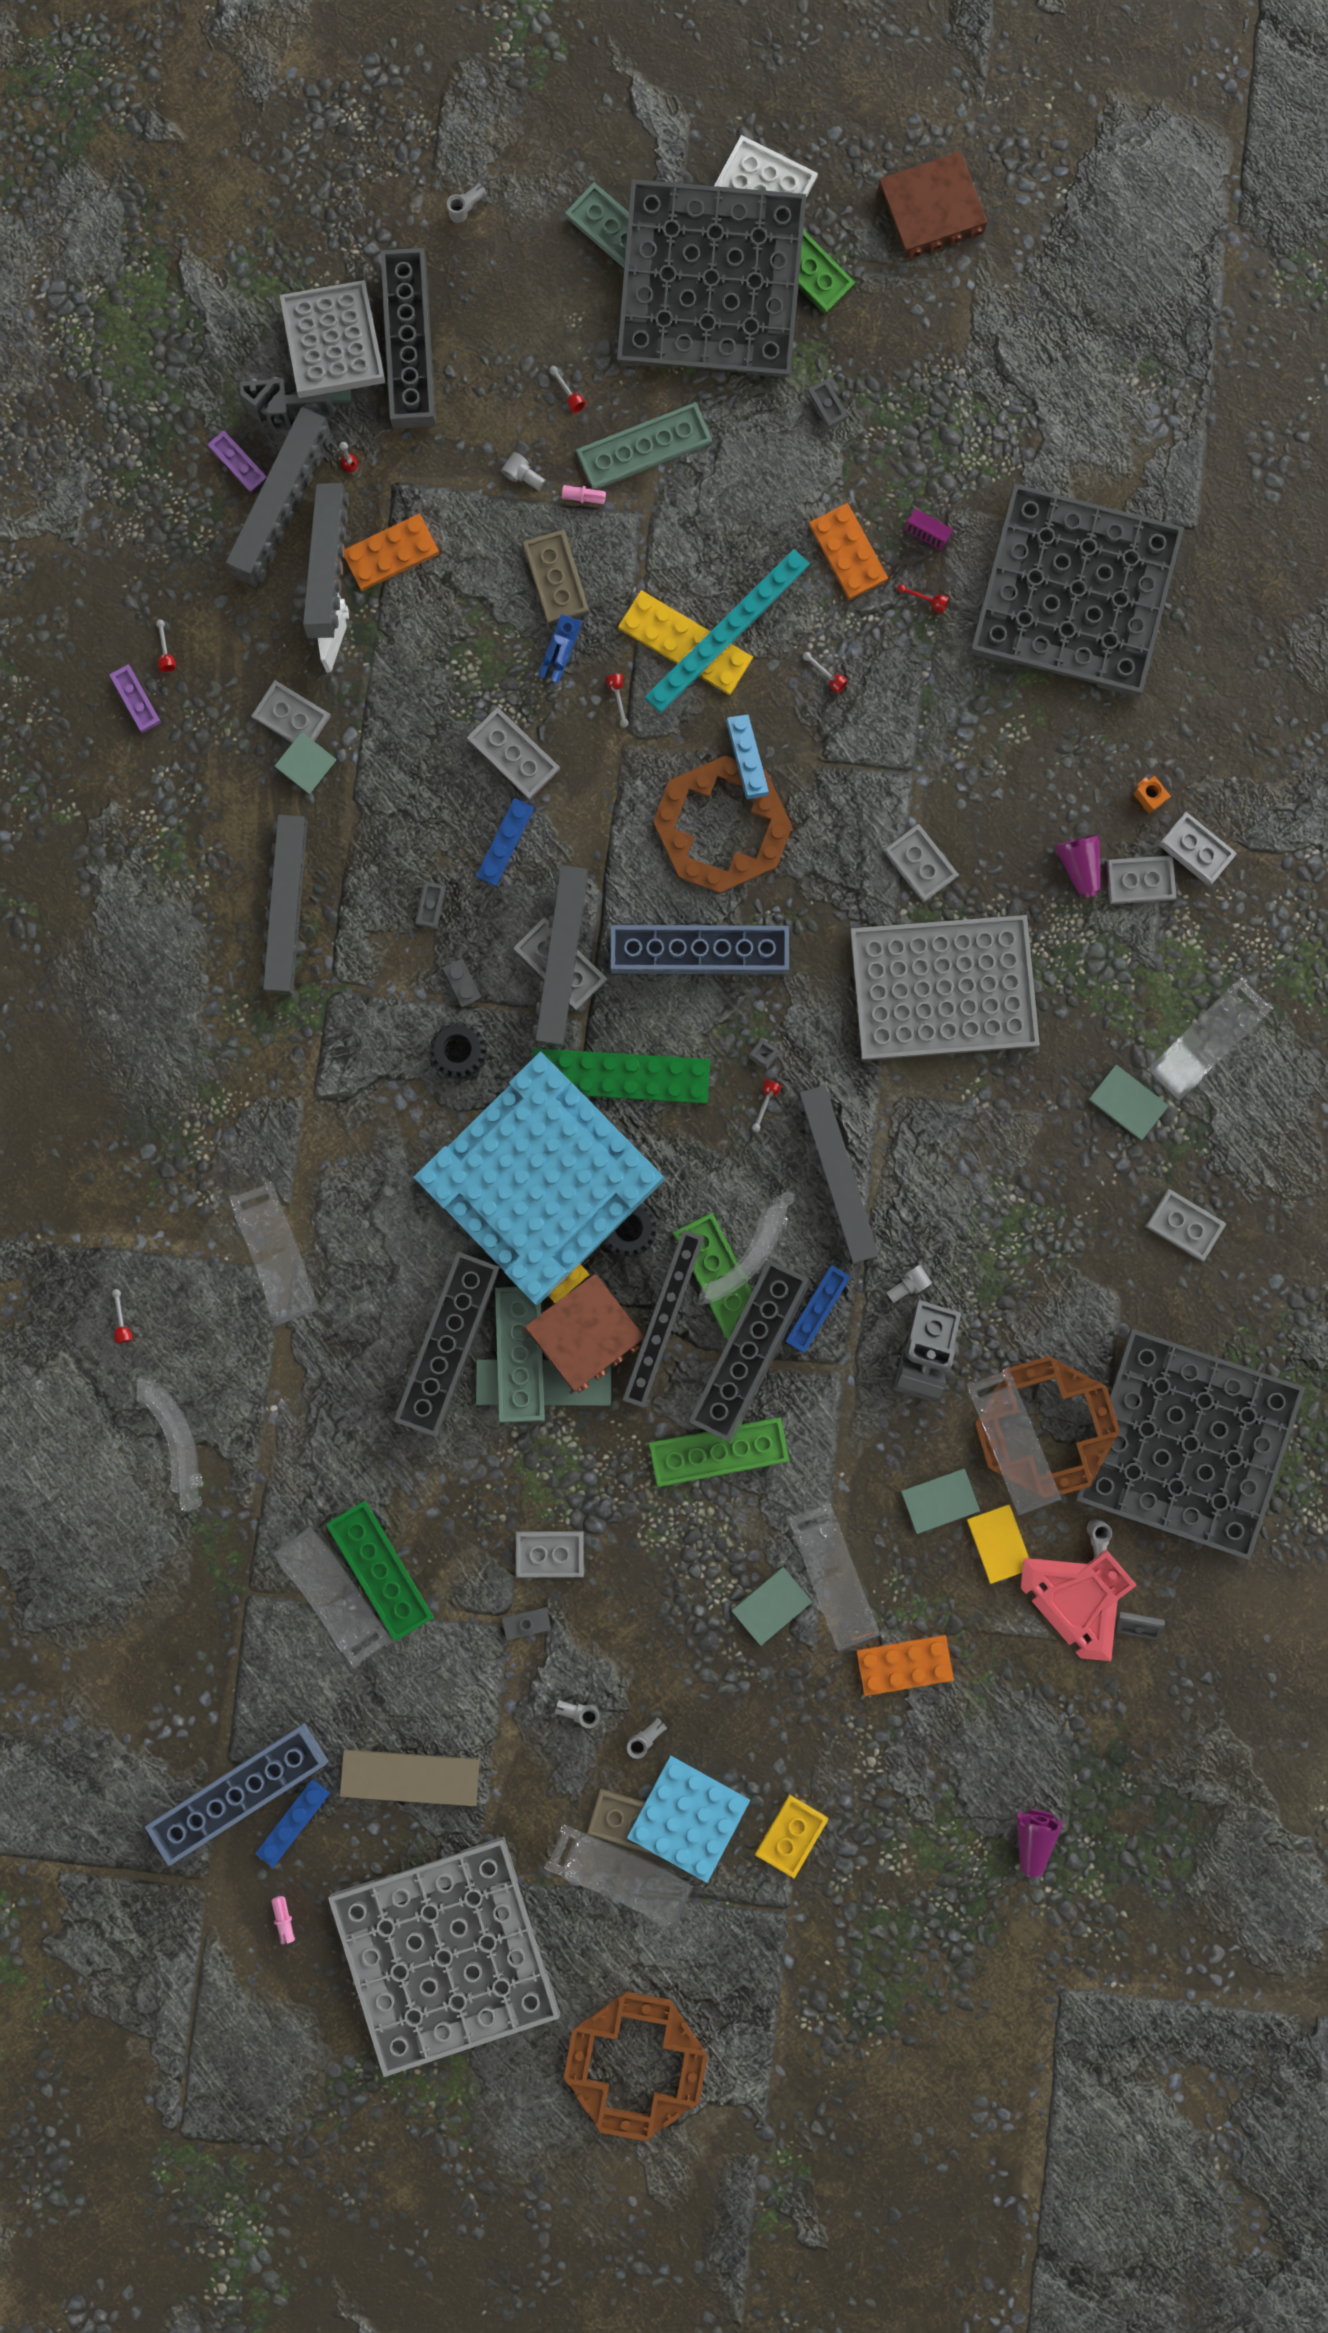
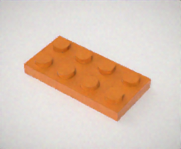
[809,503,888,600]
[344,513,440,592]
[856,1634,954,1696]

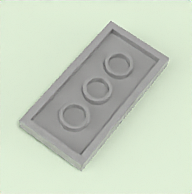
[467,707,560,800]
[513,917,607,1011]

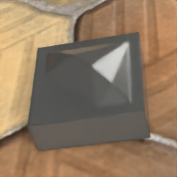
[749,1039,780,1070]

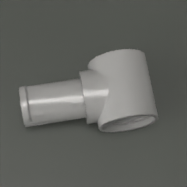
[447,183,487,223]
[501,452,546,491]
[886,1265,932,1303]
[1086,1518,1112,1558]
[555,1700,600,1728]
[627,1718,667,1759]

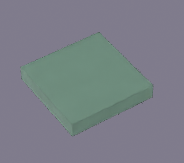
[274,732,337,794]

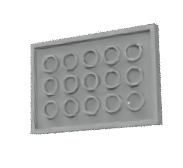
[280,280,385,398]

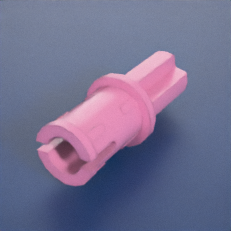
[562,485,606,504]
[272,1896,295,1944]

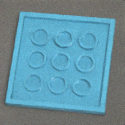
[627,1755,750,1883]

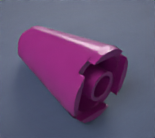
[1056,834,1100,898]
[1017,1810,1063,1878]

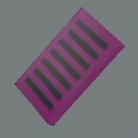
[904,509,953,550]

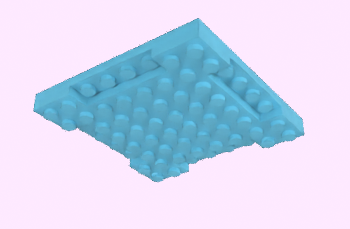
[414,1051,666,1305]

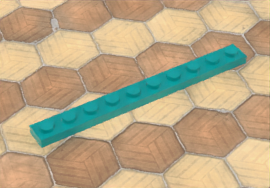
[644,549,810,714]

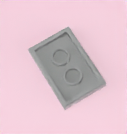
[251,680,331,743]
[1158,812,1237,887]
[883,824,959,903]
[1106,855,1177,905]
[1145,1189,1226,1262]
[516,1531,584,1578]

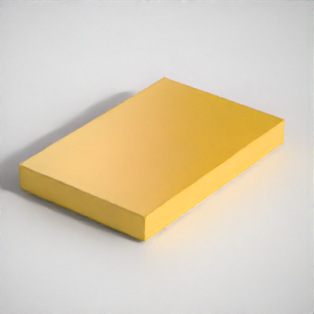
[967,1504,1029,1584]
[755,1794,829,1878]

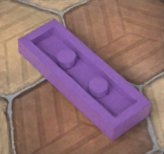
[208,431,267,494]
[110,664,161,733]

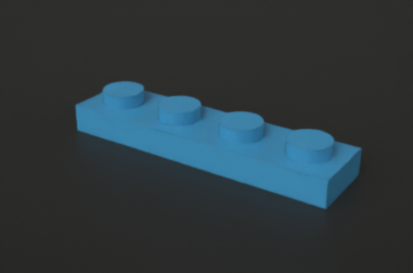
[726,715,769,799]

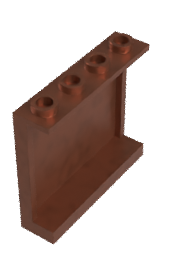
[878,151,987,259]
[522,1273,645,1394]

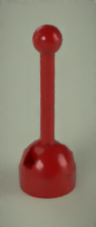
[897,584,949,614]

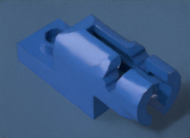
[538,614,582,683]

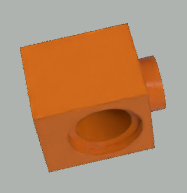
[1133,776,1171,814]

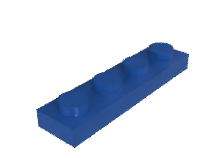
[476,798,534,887]
[785,1265,851,1353]
[255,1779,330,1867]

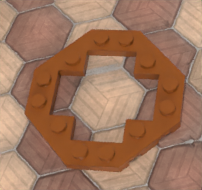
[653,755,792,894]
[976,1356,1120,1499]
[564,1991,708,2141]

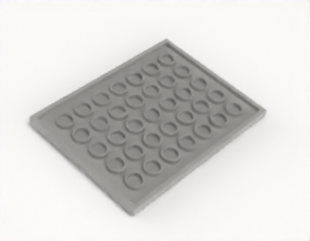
[850,915,1040,1060]

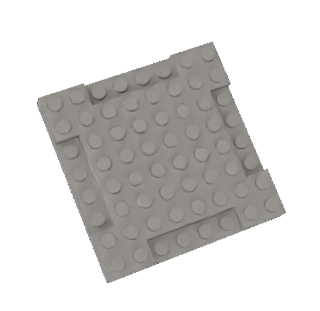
[328,1836,560,2077]

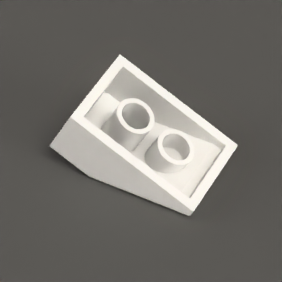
[318,593,349,673]

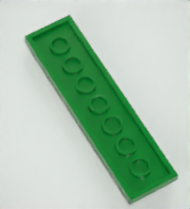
[533,1048,710,1104]

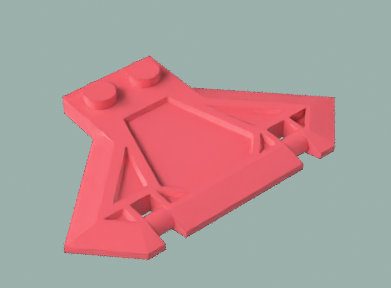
[1021,1549,1136,1661]

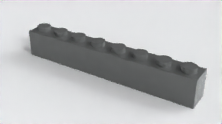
[303,483,349,638]
[260,815,308,995]
[533,865,588,1047]
[796,1085,879,1264]
[623,1230,704,1408]

